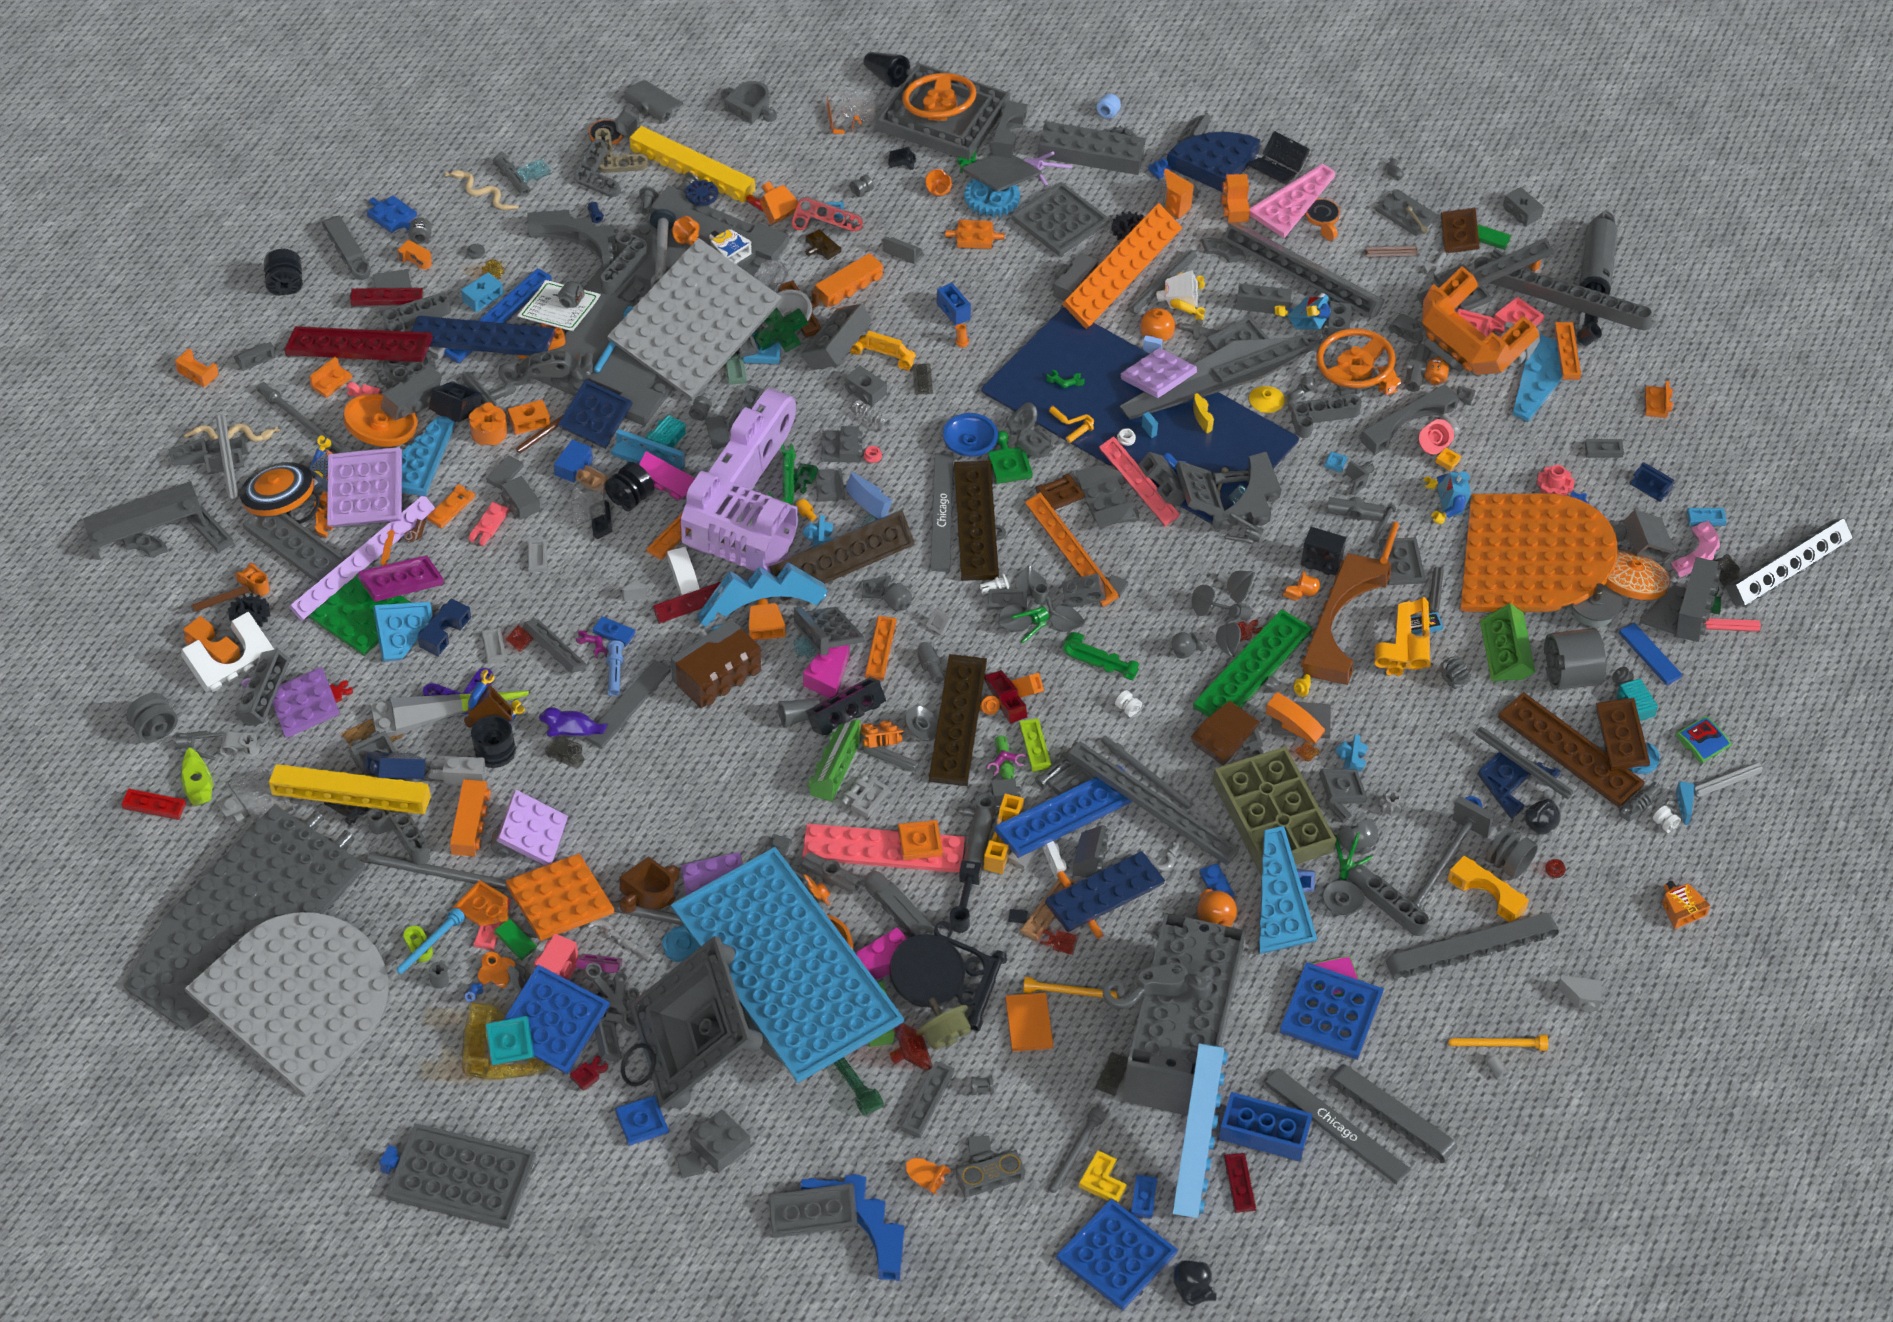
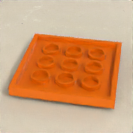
[506,853,614,941]

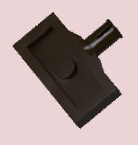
[805,229,842,260]

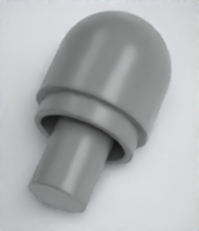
[1441,413,1460,436]

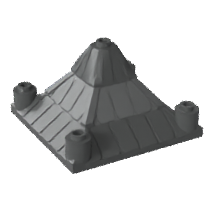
[630,936,763,1109]

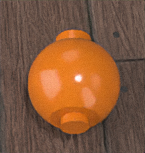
[1197,889,1237,927]

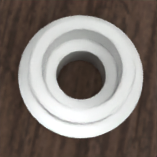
[1117,429,1136,446]

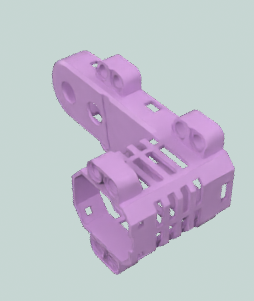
[681,388,798,573]

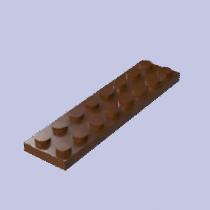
[1498,692,1645,808]

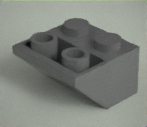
[1073,825,1109,878]

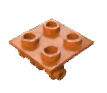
[860,721,903,748]

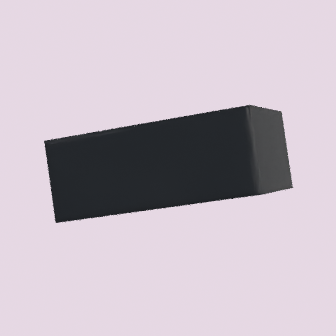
[1008,909,1028,924]

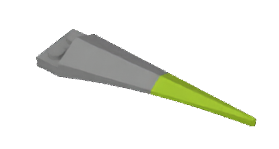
[371,691,529,737]

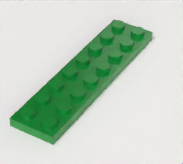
[1193,609,1312,717]

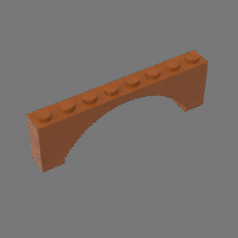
[1301,553,1391,685]

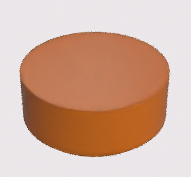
[1321,223,1338,241]

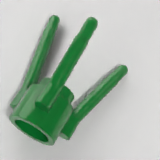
[1011,606,1049,643]

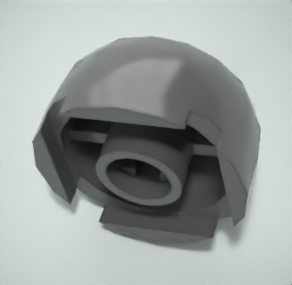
[1337,819,1378,855]

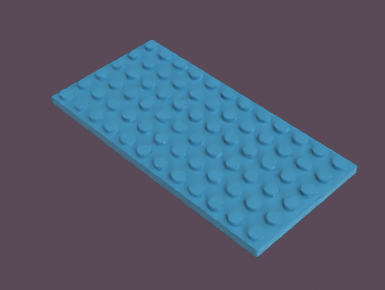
[671,847,904,1084]

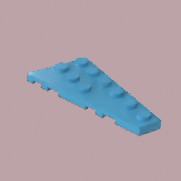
[1513,333,1580,422]
[402,416,456,497]
[1258,826,1318,955]

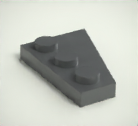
[1640,585,1686,635]

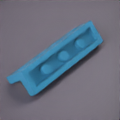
[611,429,685,471]

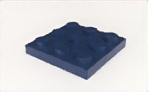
[558,379,633,449]

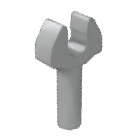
[1424,252,1447,277]

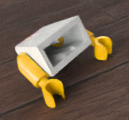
[1156,271,1205,320]

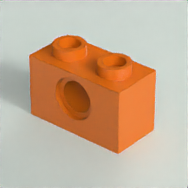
[508,399,550,435]

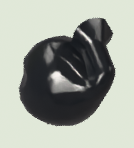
[1524,799,1561,835]
[1173,1260,1217,1306]

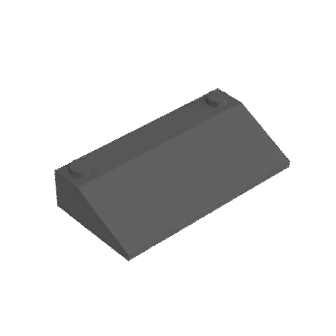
[83,481,206,560]

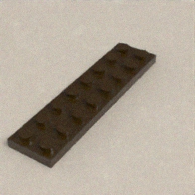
[954,461,999,581]
[768,510,915,601]
[929,654,987,786]

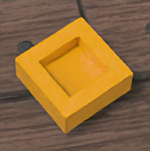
[1435,447,1461,471]

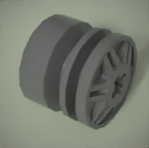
[1486,826,1538,879]

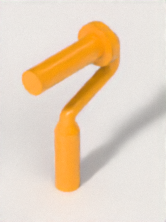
[1049,406,1094,443]

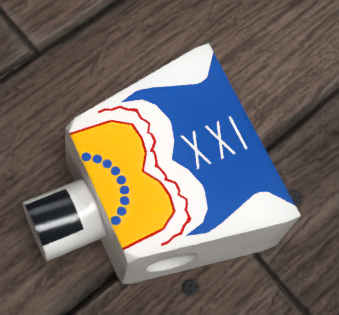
[709,229,751,264]

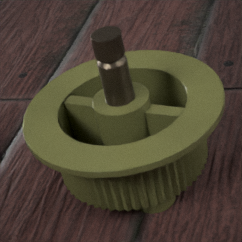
[916,997,971,1051]

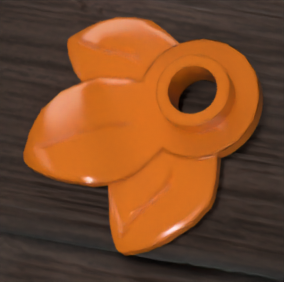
[803,874,831,906]
[478,952,516,988]

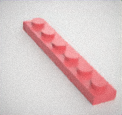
[1099,436,1180,527]

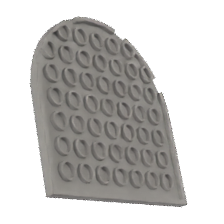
[185,912,389,1097]

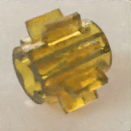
[482,259,504,279]

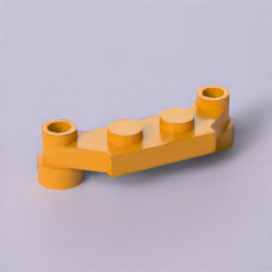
[850,331,916,371]

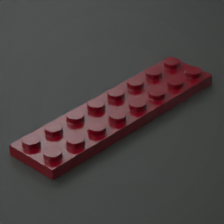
[284,326,433,362]

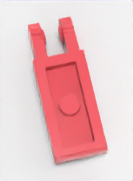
[469,502,509,546]

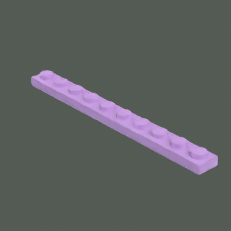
[289,496,435,621]

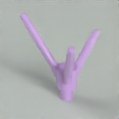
[1025,152,1072,185]

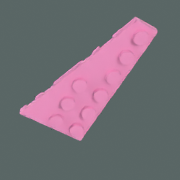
[1249,164,1335,238]

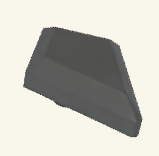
[862,575,891,599]

